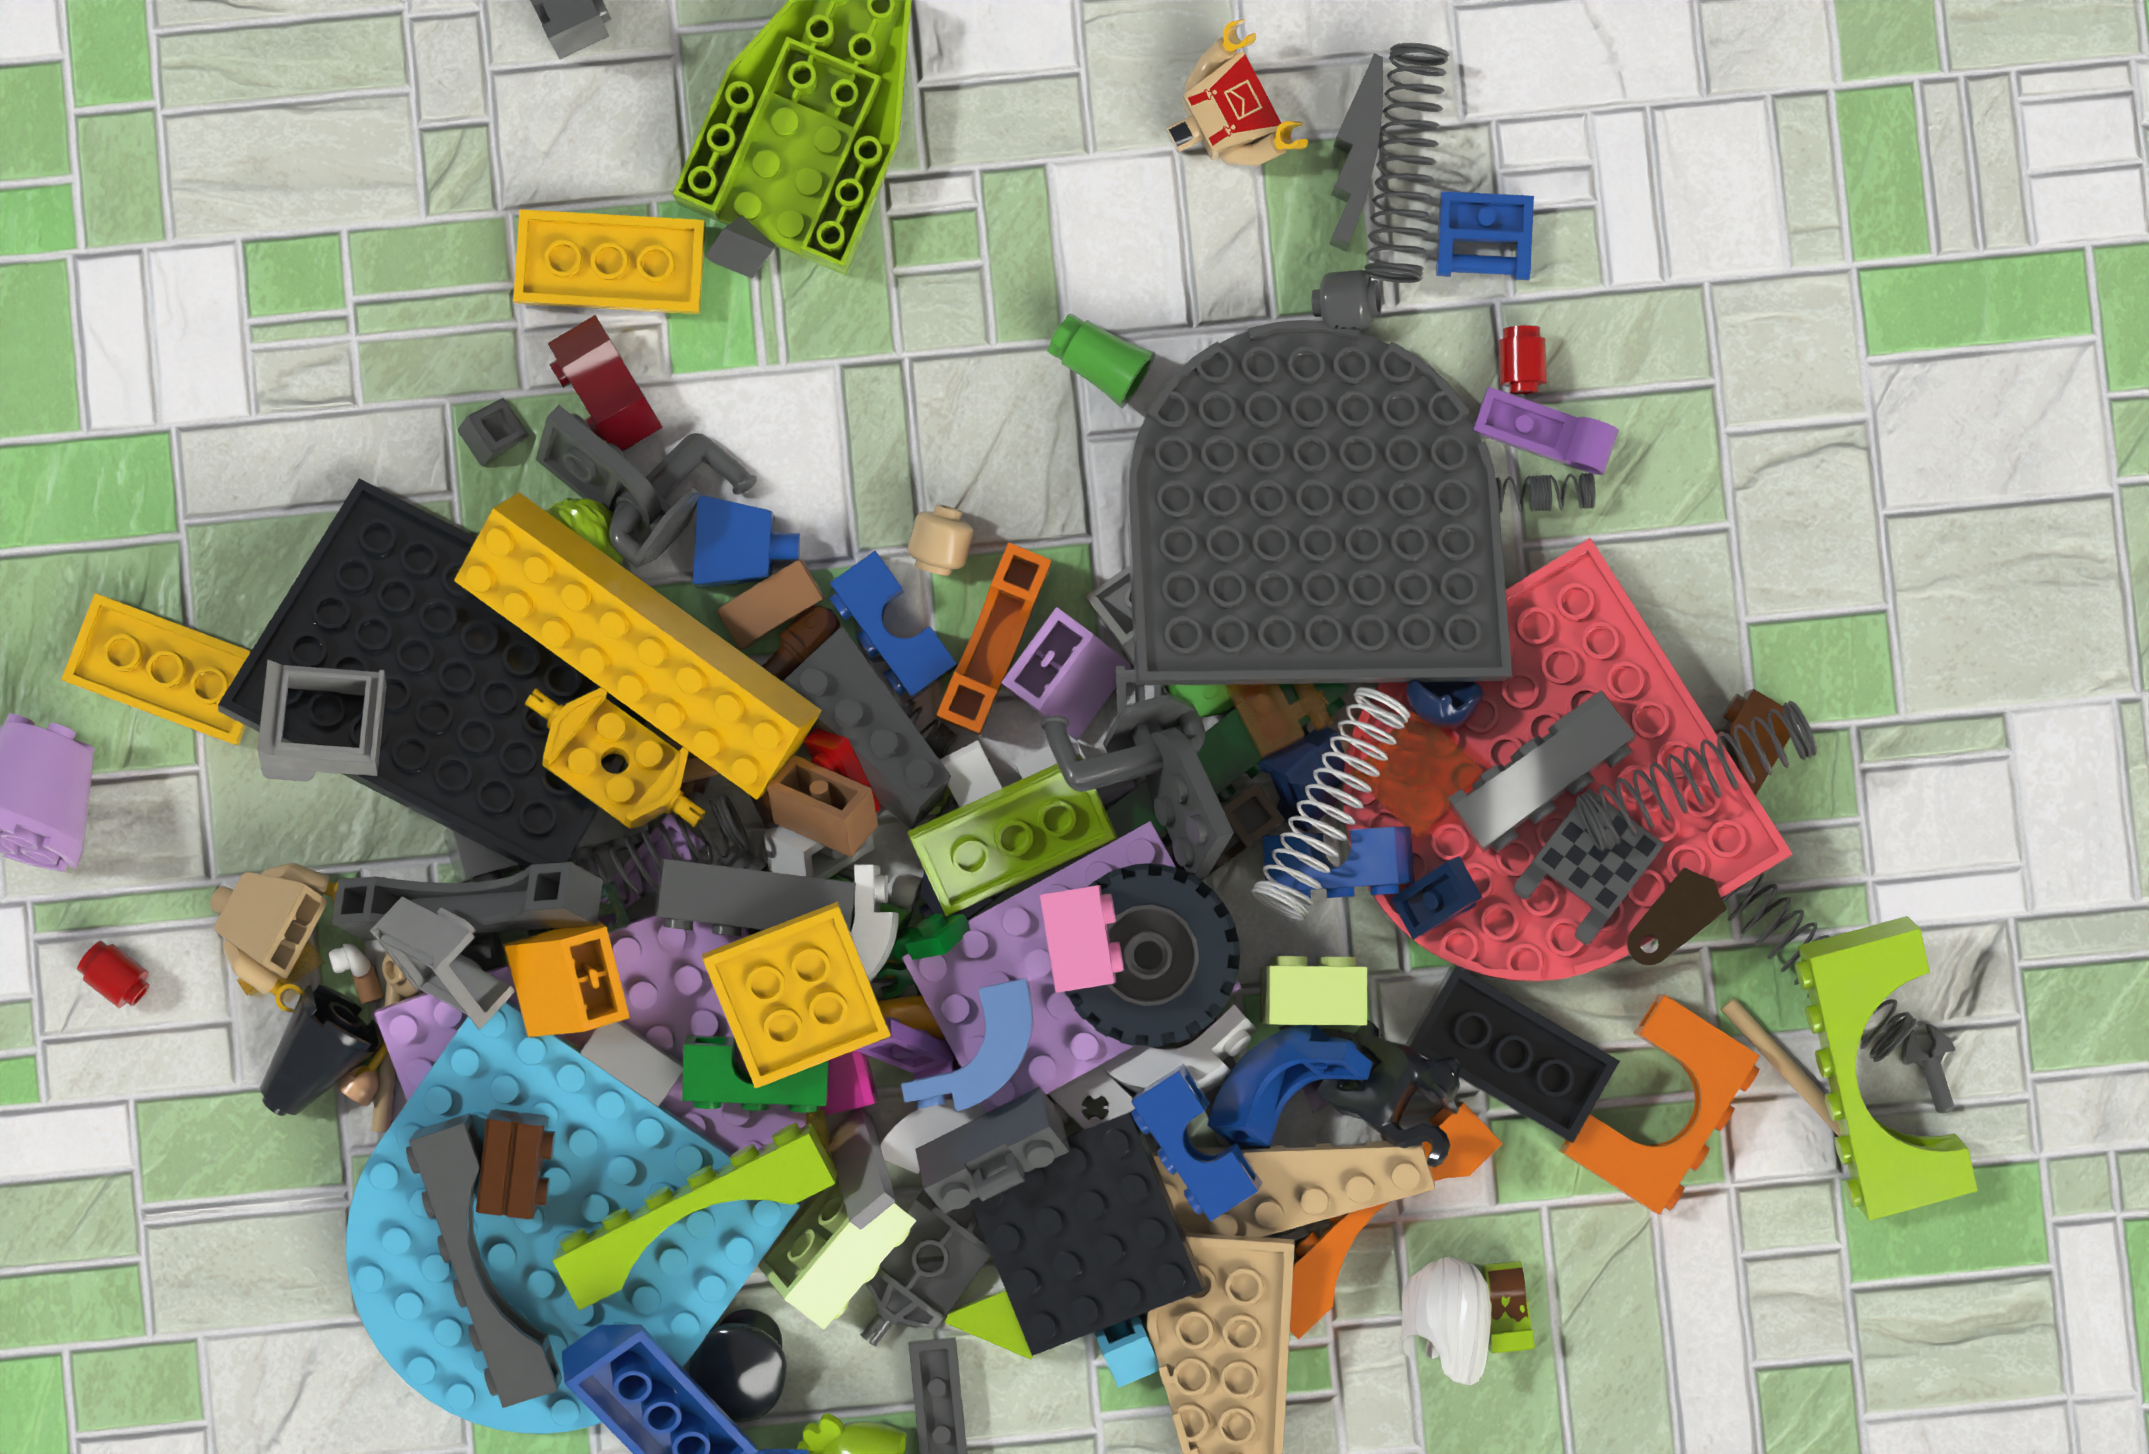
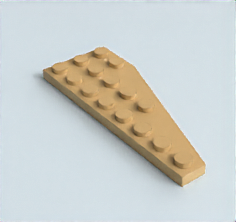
[1147,1232,1295,1454]

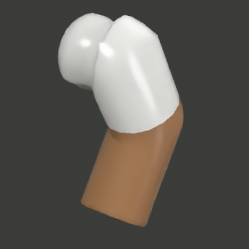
[328,943,384,1005]

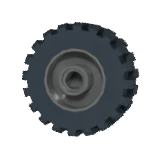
[1065,863,1240,1047]

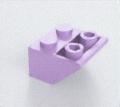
[1001,607,1131,741]

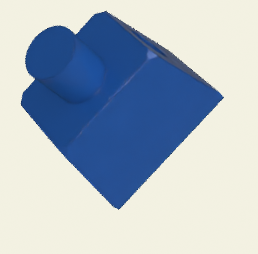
[693,495,800,588]

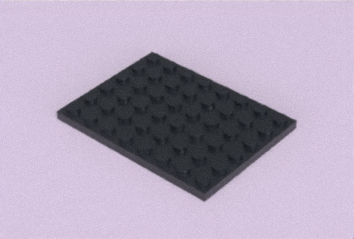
[218,478,649,868]

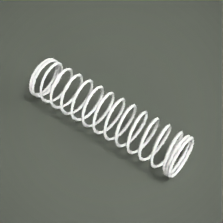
[1252,687,1410,920]

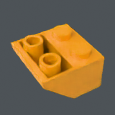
[503,920,630,1037]

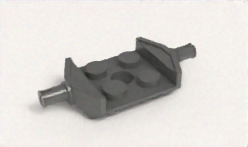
[860,1189,991,1347]

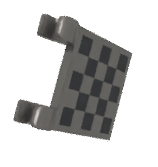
[1513,788,1665,945]

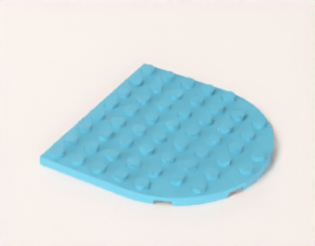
[346,999,801,1434]

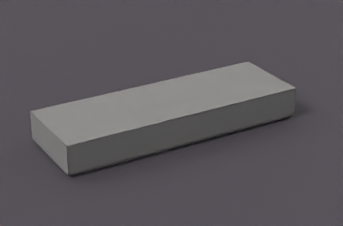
[827,1107,896,1230]

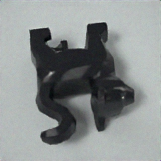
[1315,1020,1461,1167]

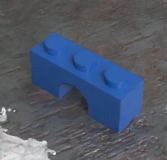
[829,551,958,699]
[1262,827,1415,898]
[1131,1064,1262,1222]

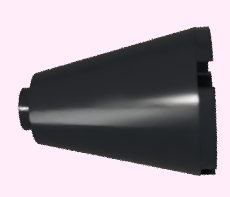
[260,985,383,1116]

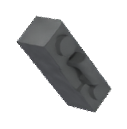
[915,1087,1070,1214]

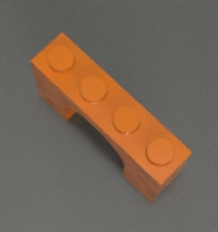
[1559,994,1760,1215]

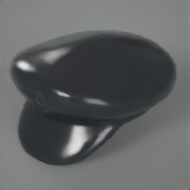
[689,1309,787,1423]

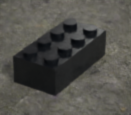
[1405,966,1620,1143]

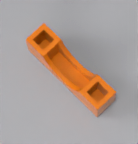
[936,542,1052,736]

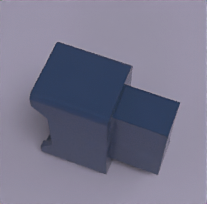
[1258,724,1345,832]

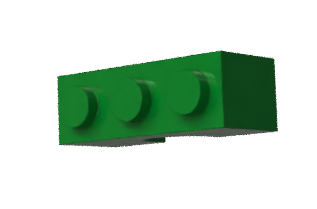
[682,1035,829,1113]

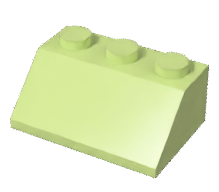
[757,1177,916,1329]

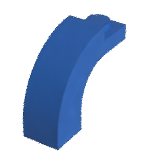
[1207,1025,1372,1147]

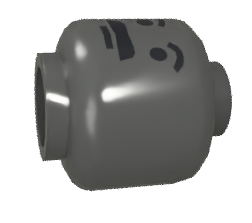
[1311,270,1382,330]

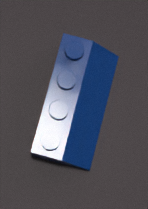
[562,1324,758,1454]

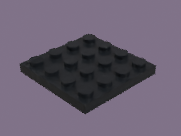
[970,1111,1206,1356]

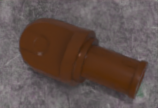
[761,605,841,681]

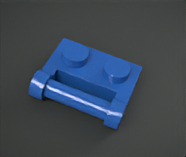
[1436,191,1534,281]

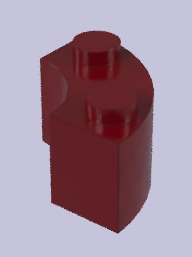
[548,315,663,452]

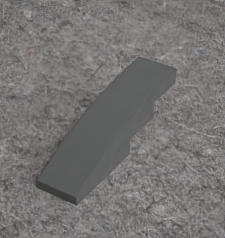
[1329,53,1383,252]

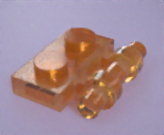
[1224,683,1333,759]

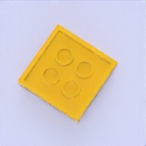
[702,902,890,1089]

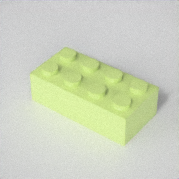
[1260,956,1367,1025]

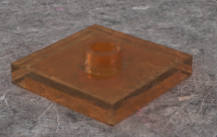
[1350,710,1484,840]

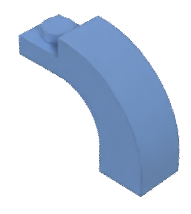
[901,977,1034,1111]

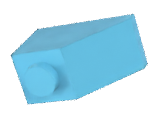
[1094,1315,1159,1388]

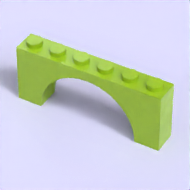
[1795,916,1978,1221]

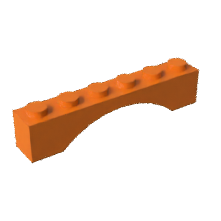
[1290,1101,1503,1340]

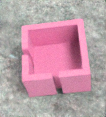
[1040,885,1124,993]

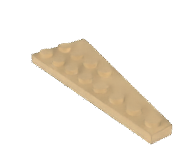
[1152,1141,1435,1237]

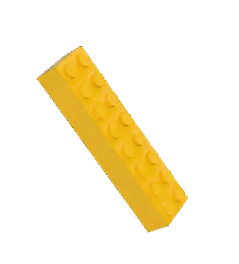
[454,492,822,800]

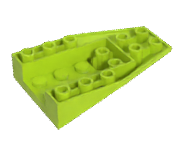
[672,0,912,276]

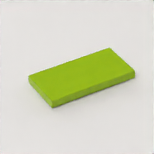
[907,753,1118,917]

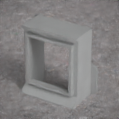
[257,659,387,781]
[370,897,515,1030]

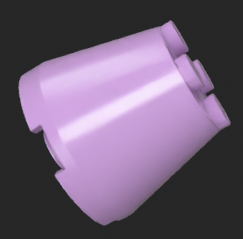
[0,714,95,872]

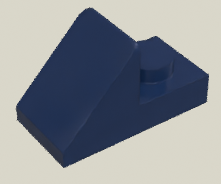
[1391,856,1482,940]

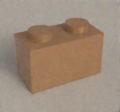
[767,755,878,857]

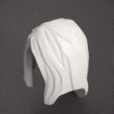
[1400,1257,1491,1385]

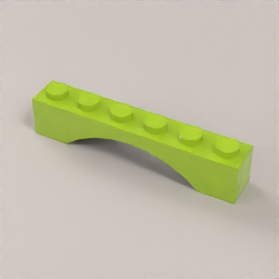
[552,1123,837,1311]

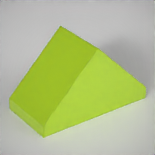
[944,1288,1033,1360]

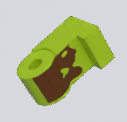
[1482,1260,1535,1354]

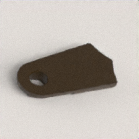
[1627,868,1727,966]

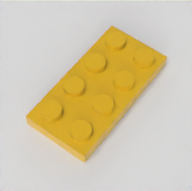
[513,209,706,315]
[61,593,251,746]

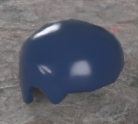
[1406,680,1484,729]

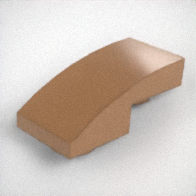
[716,559,826,650]

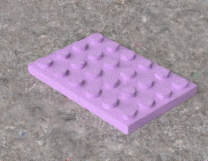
[901,821,1242,1113]

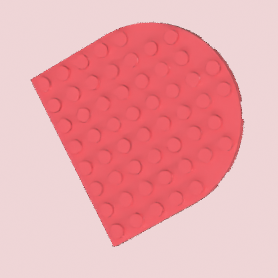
[1342,538,1793,982]

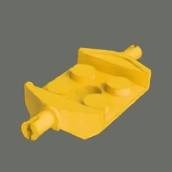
[525,687,707,829]

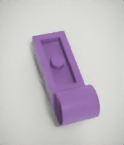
[1473,386,1619,475]
[856,1017,961,1099]

